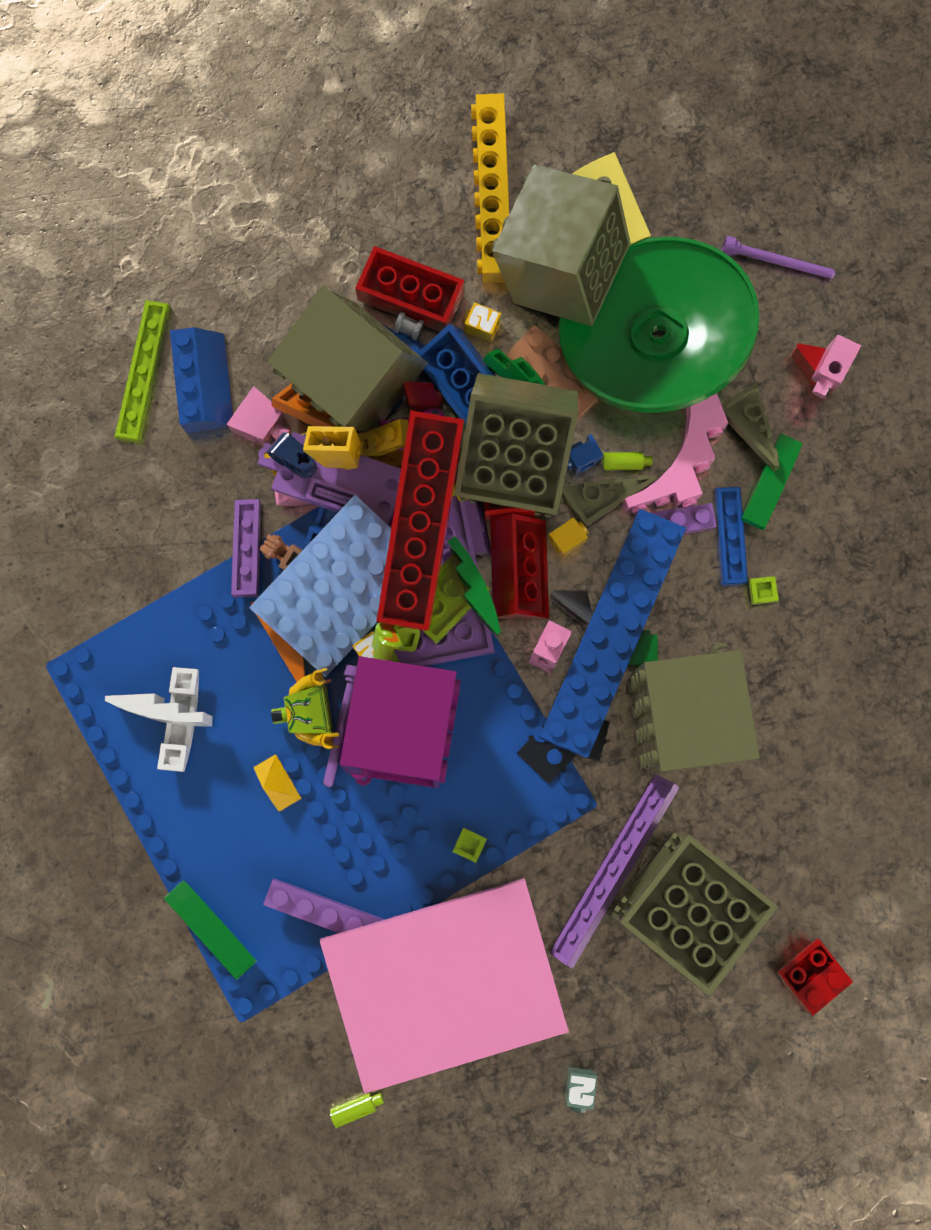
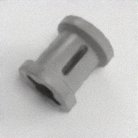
[393,312,424,341]

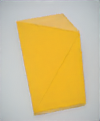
[253,754,302,812]

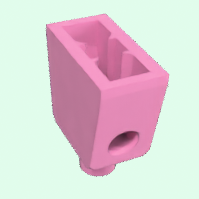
[812,335,861,399]
[227,386,291,446]
[528,620,572,674]

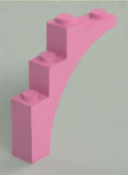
[622,393,728,515]

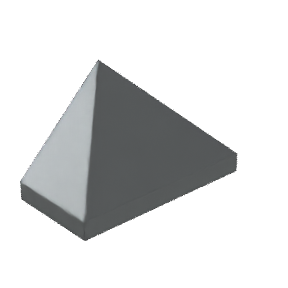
[550,590,593,627]

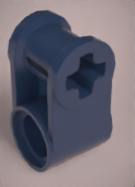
[267,432,317,478]

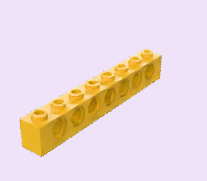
[471,93,509,283]

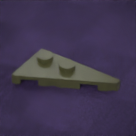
[722,382,779,471]
[562,475,657,527]

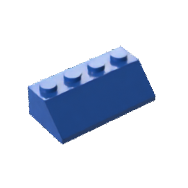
[417,324,496,426]
[170,327,233,433]

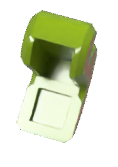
[371,622,420,662]

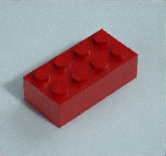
[355,246,465,332]

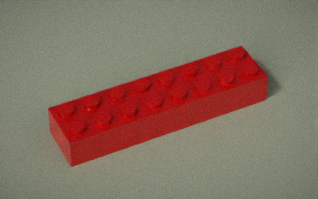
[376,411,465,631]

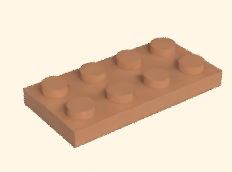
[506,325,598,421]

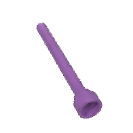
[721,235,836,279]
[323,665,357,788]

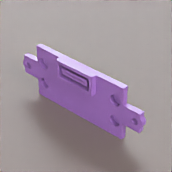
[258,432,401,525]

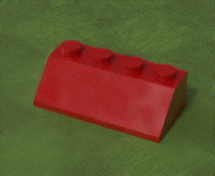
[490,513,549,620]

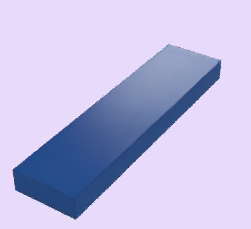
[714,487,748,586]

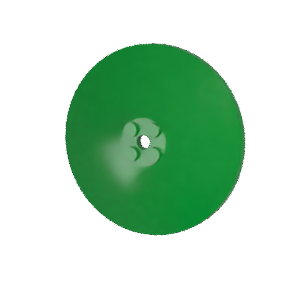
[559,237,759,413]

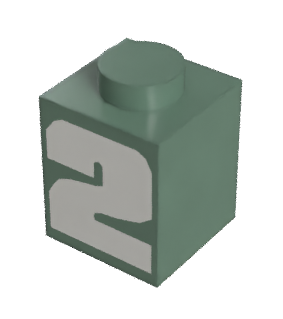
[565,1067,597,1113]

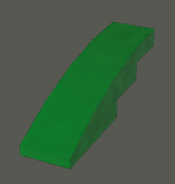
[741,433,803,531]
[447,536,501,638]
[163,880,257,980]

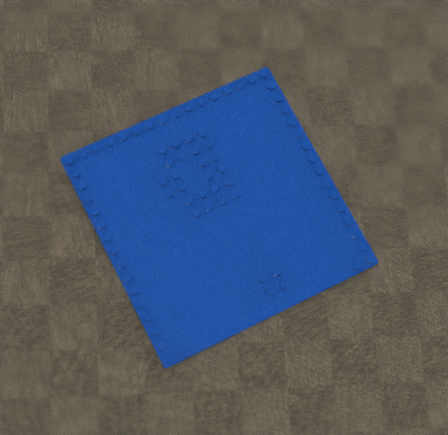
[46,507,597,1022]

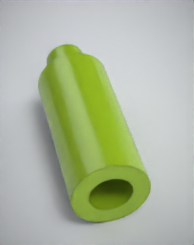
[602,452,653,470]
[330,1092,384,1128]

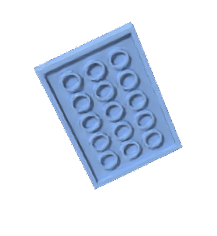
[249,495,391,677]

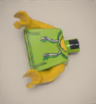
[271,668,339,749]

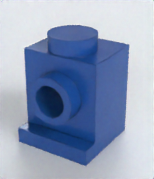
[567,434,604,475]

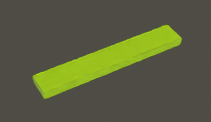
[114,300,171,443]

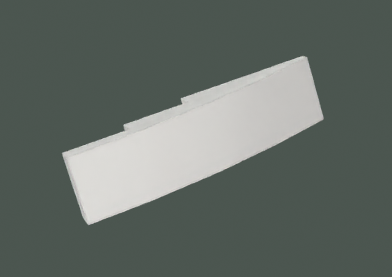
[105,694,212,727]

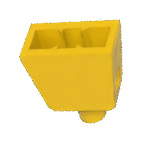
[303,426,362,470]

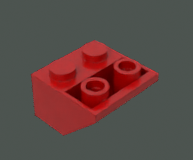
[777,938,853,1016]

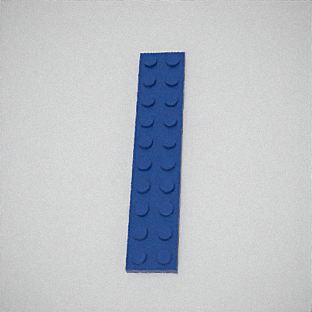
[539,509,686,759]

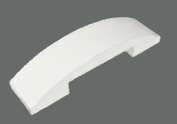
[157,667,199,772]

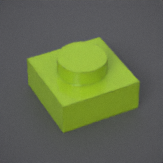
[748,576,779,605]
[453,828,487,863]

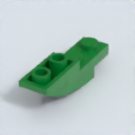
[482,348,546,385]

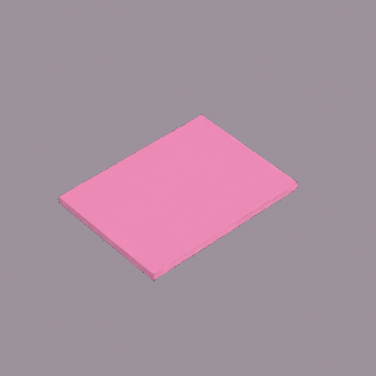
[320,878,569,1094]

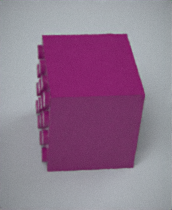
[340,656,461,789]

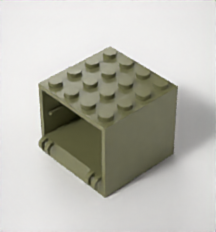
[492,164,631,326]
[267,285,428,433]
[454,373,578,518]
[628,643,760,775]
[610,833,778,996]

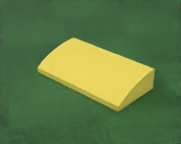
[572,152,651,245]

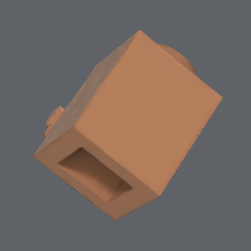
[260,534,303,570]

